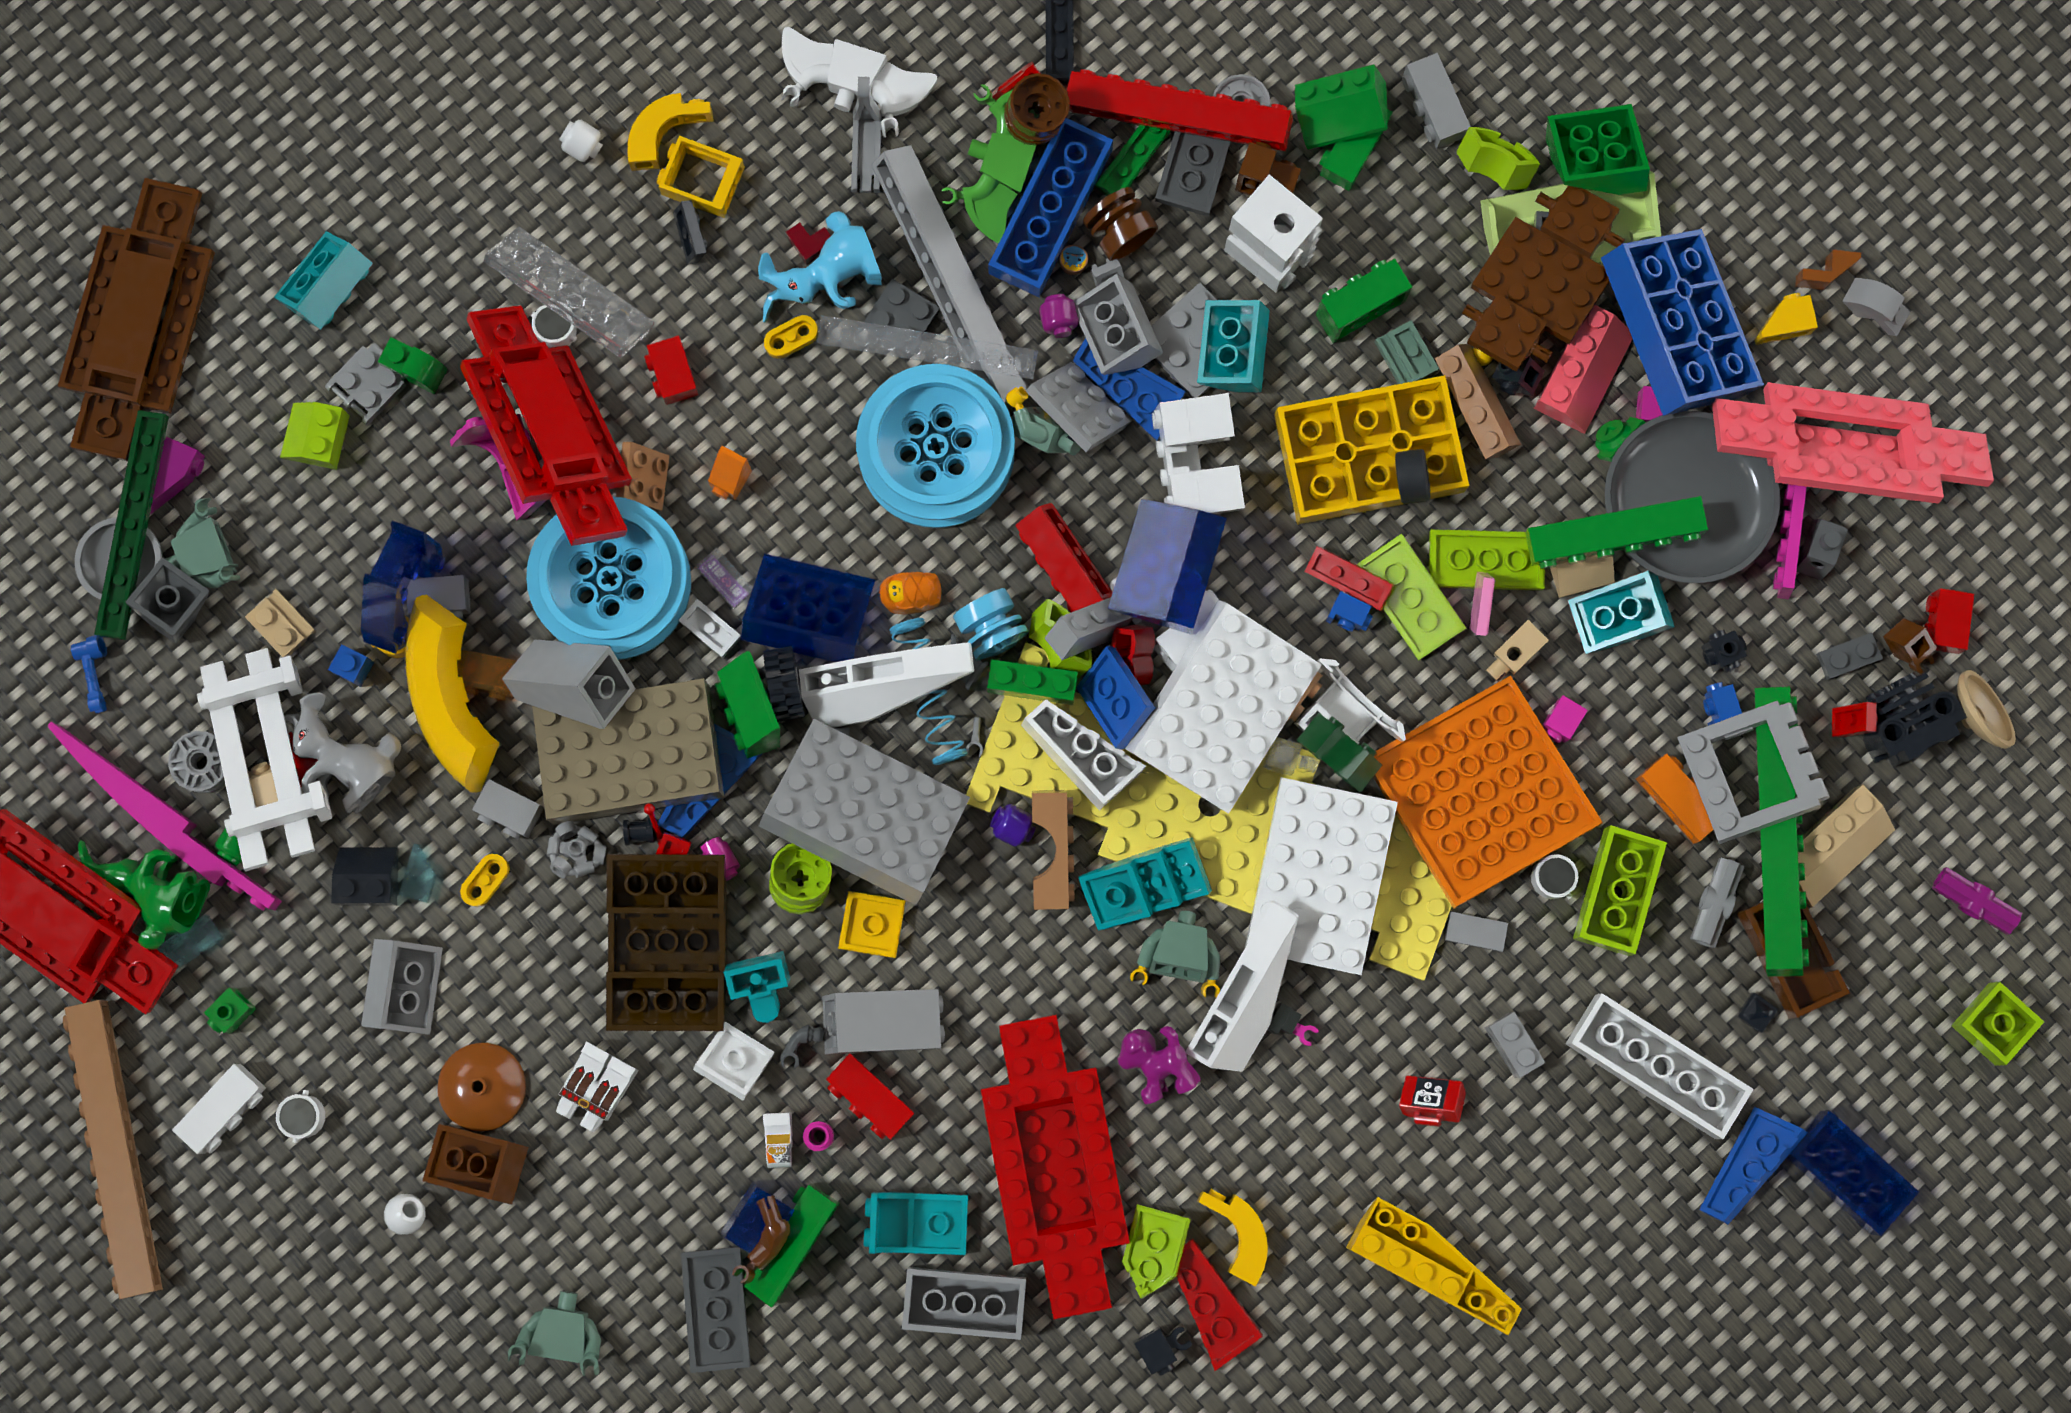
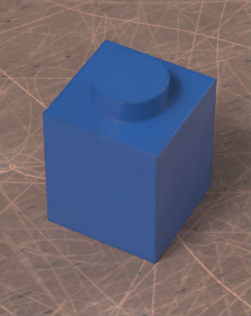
[328,644,374,687]

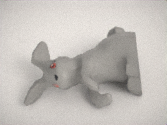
[284,692,401,814]

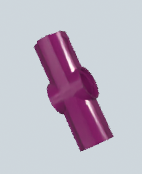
[1932,867,2022,935]

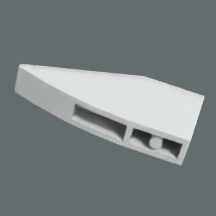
[799,642,974,728]
[1186,900,1299,1072]

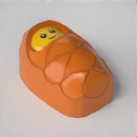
[879,572,942,615]

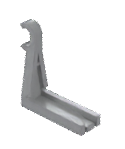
[851,77,882,193]

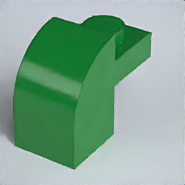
[377,337,447,395]

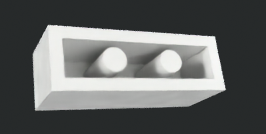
[172,1064,266,1154]

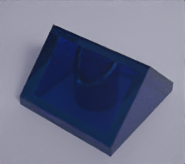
[721,1181,795,1253]

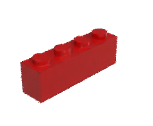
[1015,503,1115,612]

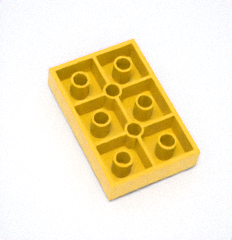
[1274,375,1469,525]

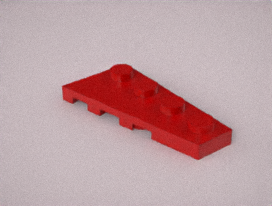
[1176,1238,1263,1371]

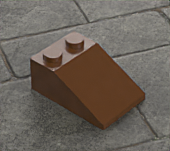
[422,1124,529,1205]

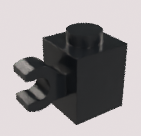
[1133,1327,1192,1376]

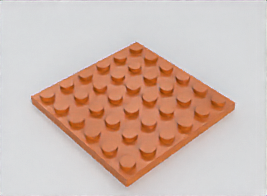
[1373,675,1603,909]

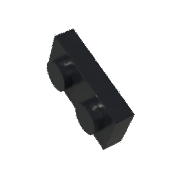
[673,200,707,265]

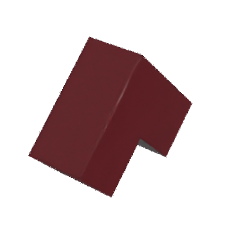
[786,222,831,265]

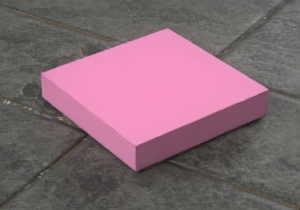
[1469,572,1495,636]

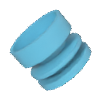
[953,588,1029,661]

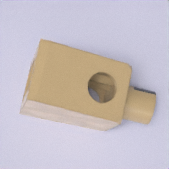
[1486,620,1549,682]

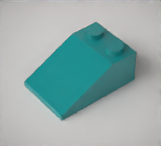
[1568,571,1675,654]

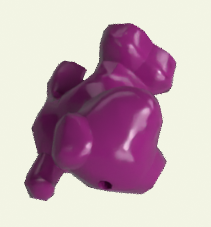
[1117,1026,1200,1104]

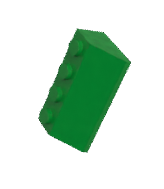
[744,1184,840,1308]

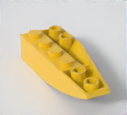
[1346,1197,1522,1336]

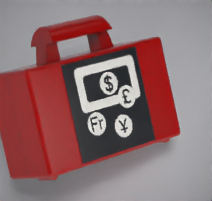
[1399,1076,1466,1127]

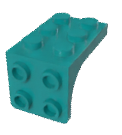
[864,1192,968,1255]

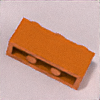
[1636,753,1713,844]

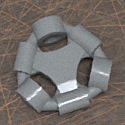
[547,821,606,878]

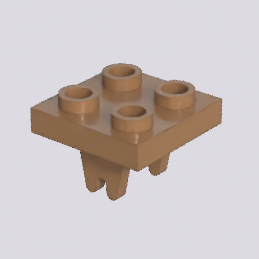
[612,442,669,511]

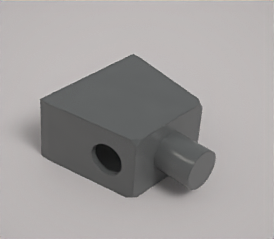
[1796,519,1848,581]

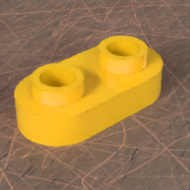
[764,315,818,359]
[460,854,510,907]

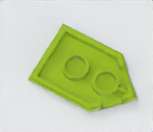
[1122,1204,1191,1299]

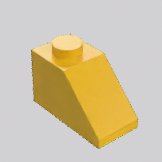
[1754,293,1818,345]

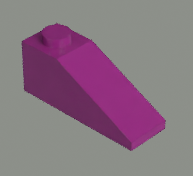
[150,436,205,515]

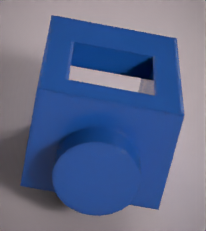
[1326,591,1373,632]
[1703,682,1742,726]

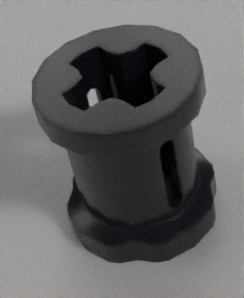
[623,818,655,846]

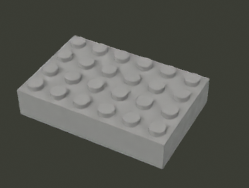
[759,719,970,905]

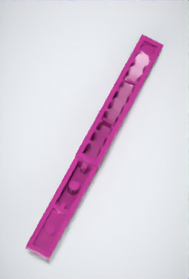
[47,722,282,911]

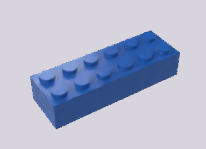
[988,118,1113,298]

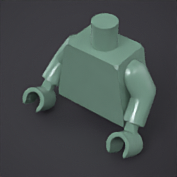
[165,498,240,589]
[507,1291,601,1376]

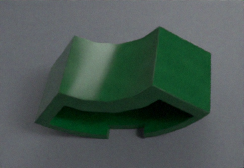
[1297,713,1382,792]

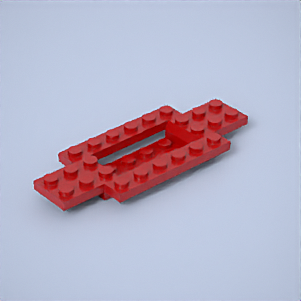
[460,305,632,546]
[0,809,179,1015]
[981,1015,1130,1319]

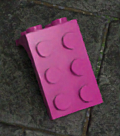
[450,414,546,521]

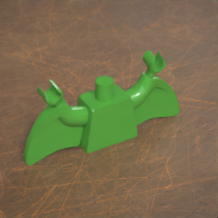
[941,84,1040,244]

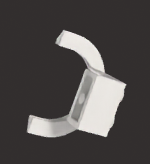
[1294,658,1406,744]

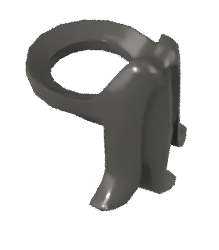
[951,634,991,691]

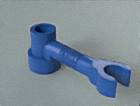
[71,635,107,713]

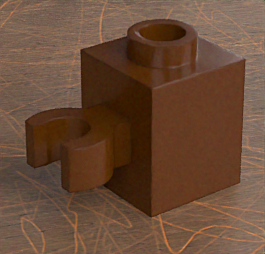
[1883,618,1937,674]

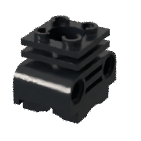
[1863,672,1967,767]

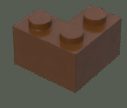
[1235,142,1301,196]

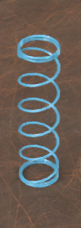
[889,618,968,765]

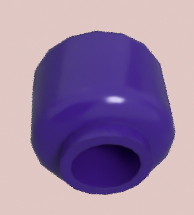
[990,804,1036,847]

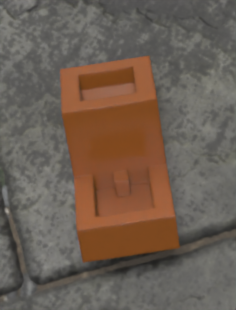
[1795,250,1861,290]

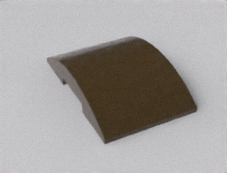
[606,854,727,1031]

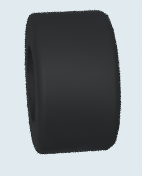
[1395,449,1431,504]

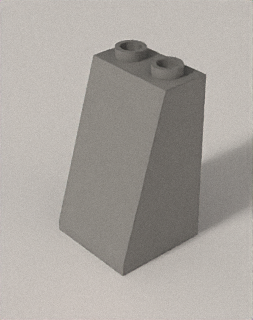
[502,639,636,729]
[822,989,945,1055]

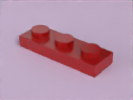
[1304,546,1395,611]

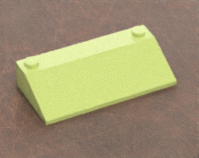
[1480,171,1661,266]

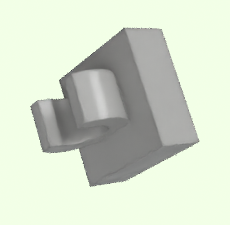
[1091,258,1125,287]

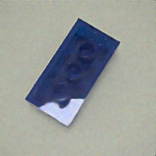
[1787,1110,1919,1236]

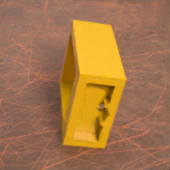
[657,136,745,218]

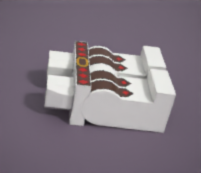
[556,1041,639,1132]

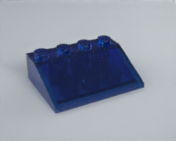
[1108,499,1227,634]
[741,553,875,662]

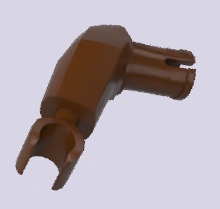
[732,1195,790,1284]

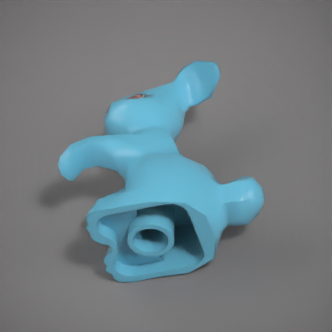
[758,211,882,323]

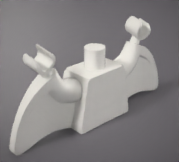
[782,27,937,138]

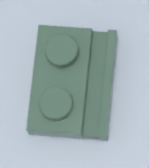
[1374,320,1439,384]

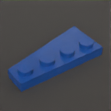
[1073,338,1185,441]
[658,724,763,839]
[1699,1107,1808,1225]

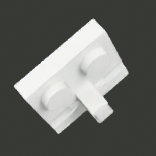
[693,1022,775,1101]

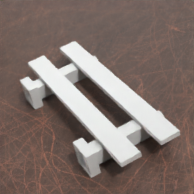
[197,648,332,872]

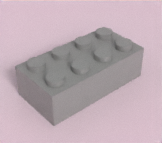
[902,1267,1026,1340]

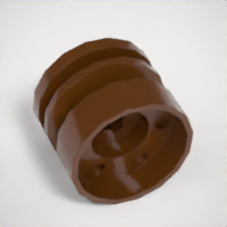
[1004,73,1070,146]
[1083,187,1159,261]

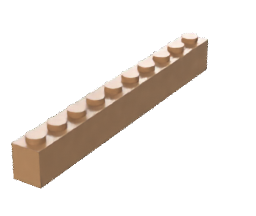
[63,1000,163,1299]

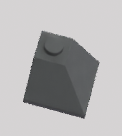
[126,557,210,644]

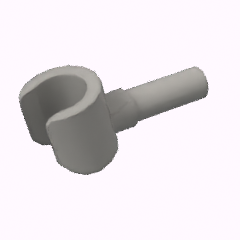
[966,717,983,757]

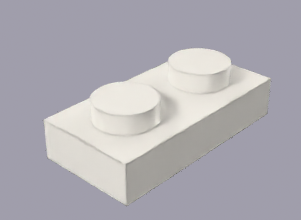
[678,599,741,658]

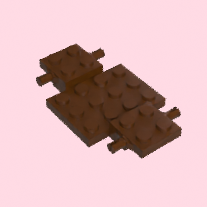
[1462,186,1625,372]

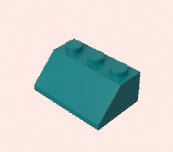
[274,231,373,330]
[1197,300,1270,392]

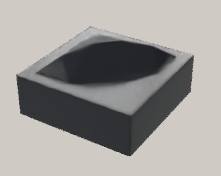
[1736,992,1778,1033]

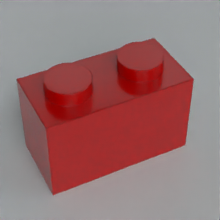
[644,335,699,405]
[1924,588,1974,654]

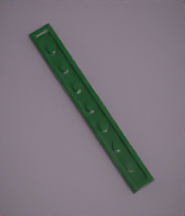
[94,410,169,640]

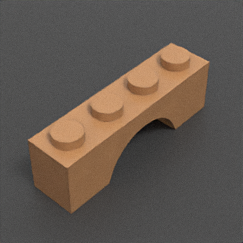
[1032,790,1074,910]

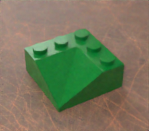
[1546,104,1650,195]

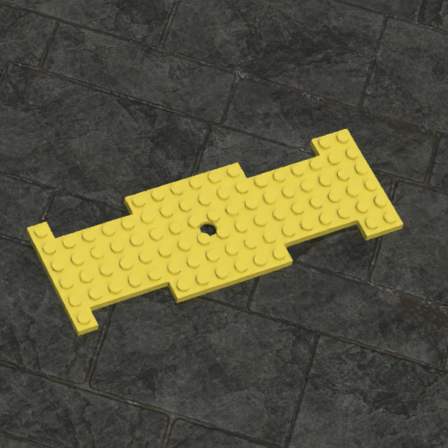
[966,643,1452,981]

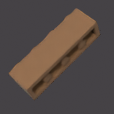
[1435,344,1521,459]

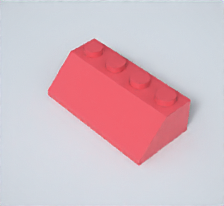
[1534,305,1632,434]

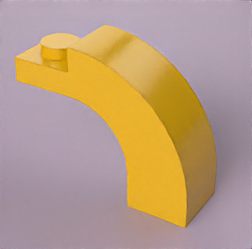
[628,93,713,171]
[1197,1189,1268,1287]

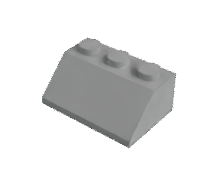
[1074,274,1163,375]
[361,939,443,1035]

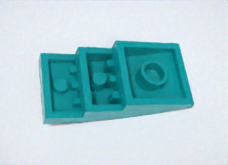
[1078,837,1212,930]

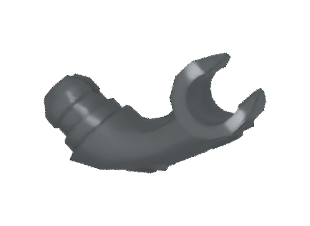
[780,1024,824,1069]

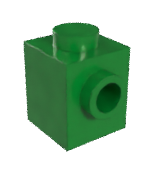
[204,987,257,1034]

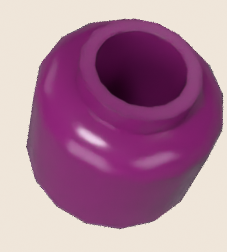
[1039,294,1079,338]

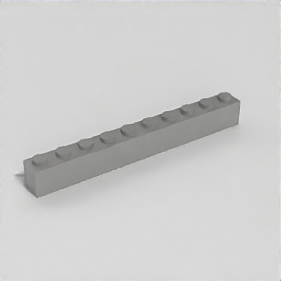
[872,145,1029,409]

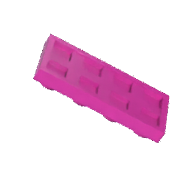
[1773,484,1807,599]

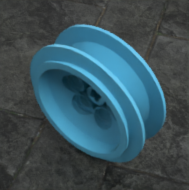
[856,364,1015,528]
[526,496,691,660]

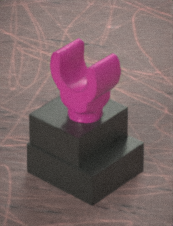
[1267,1003,1318,1046]

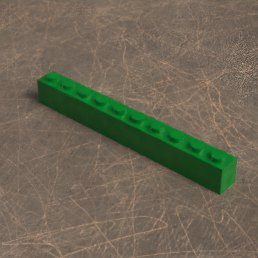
[1754,687,1809,977]

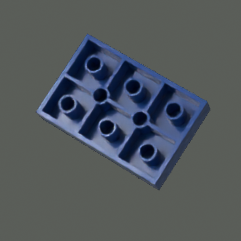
[1601,229,1764,416]

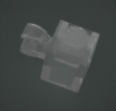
[1263,737,1319,776]

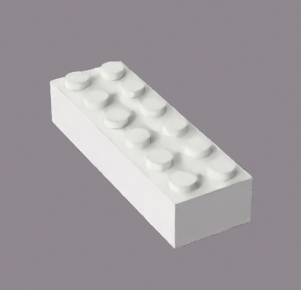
[1565,993,1753,1139]

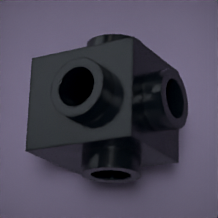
[1492,357,1545,396]
[1701,629,1747,673]

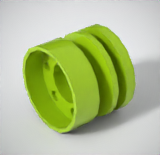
[769,843,832,914]

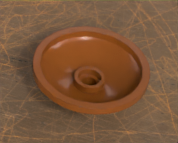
[438,1043,526,1131]

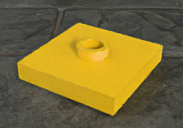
[838,891,906,958]

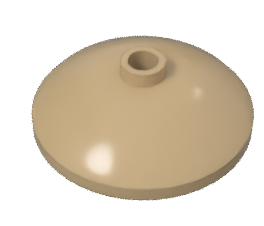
[1957,670,2016,749]

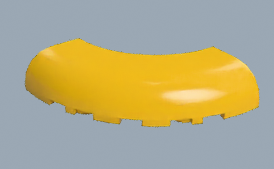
[405,594,500,793]

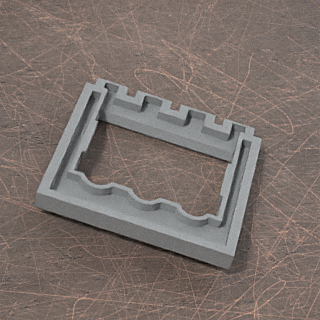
[1677,700,1830,844]

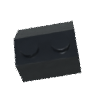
[331,847,399,906]

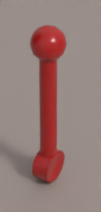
[644,803,663,844]

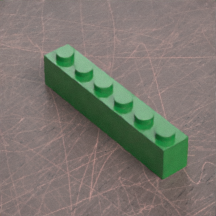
[1525,496,1708,569]

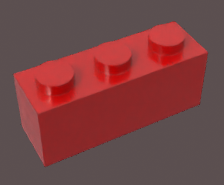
[826,1053,915,1140]

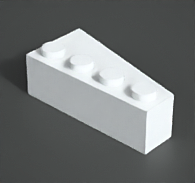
[1021,700,1146,811]

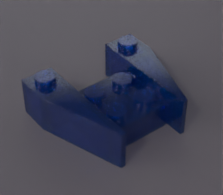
[361,520,445,654]

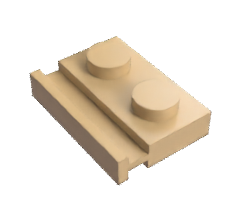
[245,589,317,657]

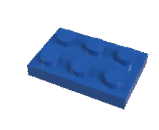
[1076,646,1155,749]

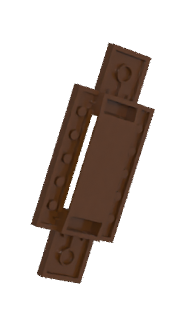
[58,178,215,462]

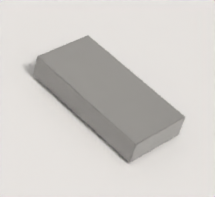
[1444,912,1508,952]

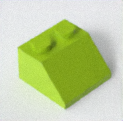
[280,402,350,470]

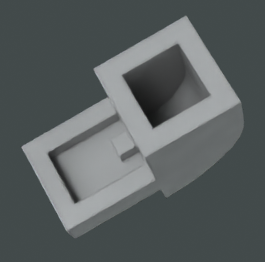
[1842,278,1910,336]

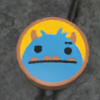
[1060,245,1088,275]

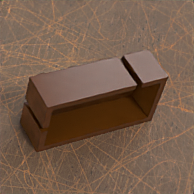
[1737,901,1850,1019]

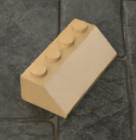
[1798,784,1895,908]

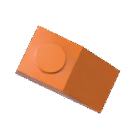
[708,446,752,500]

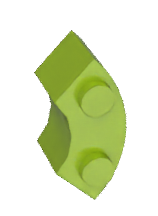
[1456,127,1540,190]
[1029,599,1092,679]

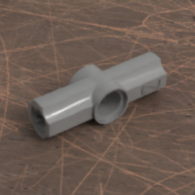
[1690,857,1744,948]

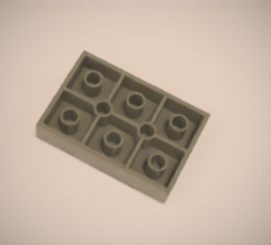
[532,678,724,825]

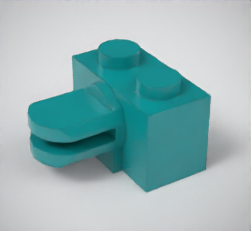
[724,951,790,1023]

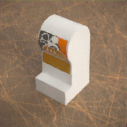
[763,1112,793,1168]

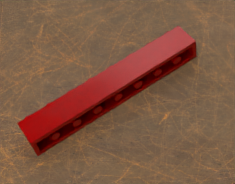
[1067,69,1293,151]

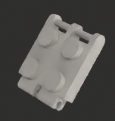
[325,343,406,425]

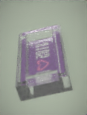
[695,547,755,609]

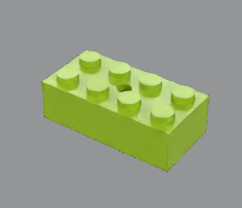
[1573,825,1667,956]

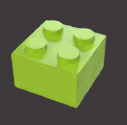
[1951,982,2044,1066]

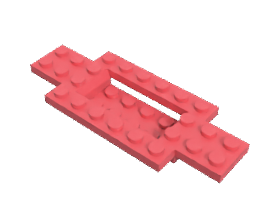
[1712,382,1994,504]

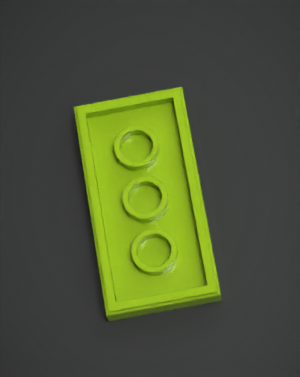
[1429,529,1545,590]
[1356,534,1467,661]

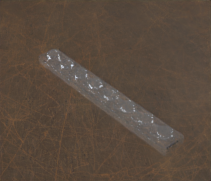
[817,315,1038,379]

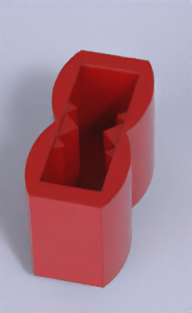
[1112,625,1155,686]

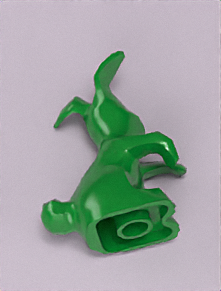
[78,840,211,950]

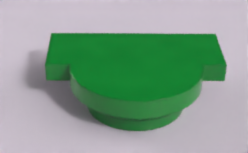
[1595,417,1646,462]

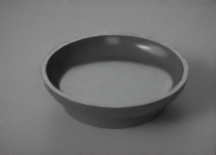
[1605,411,1780,583]

